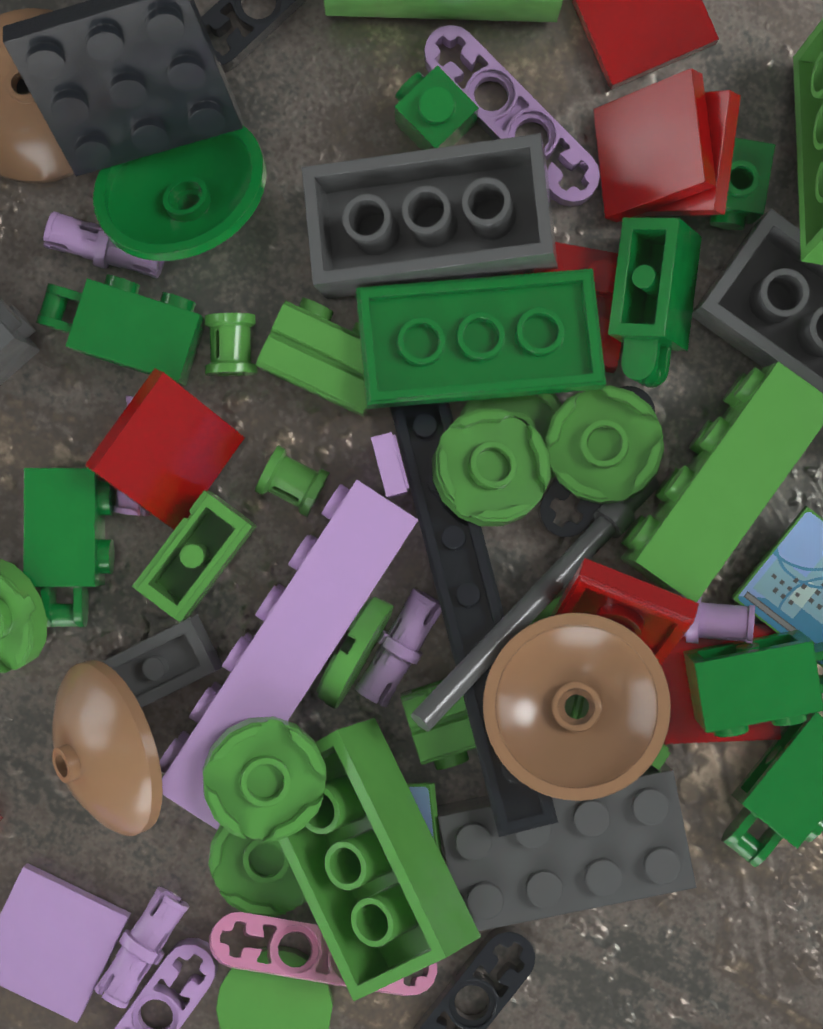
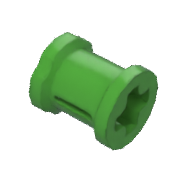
[205,313,258,377]
[255,445,330,517]

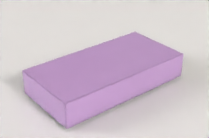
[371,432,409,499]

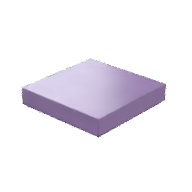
[0,863,131,1023]

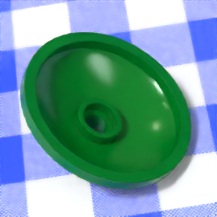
[93,125,267,261]

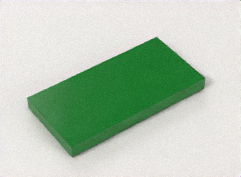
[356,269,606,409]

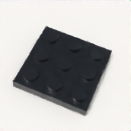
[3,0,243,177]

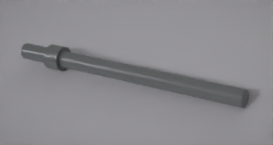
[411,477,659,732]

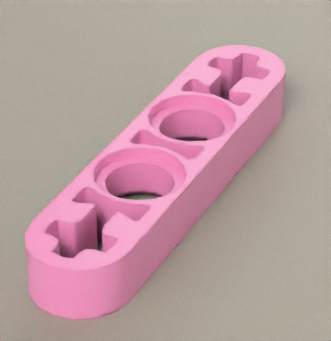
[209,912,437,996]

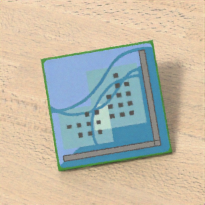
[732,505,823,668]

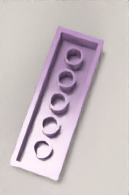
[160,480,418,830]

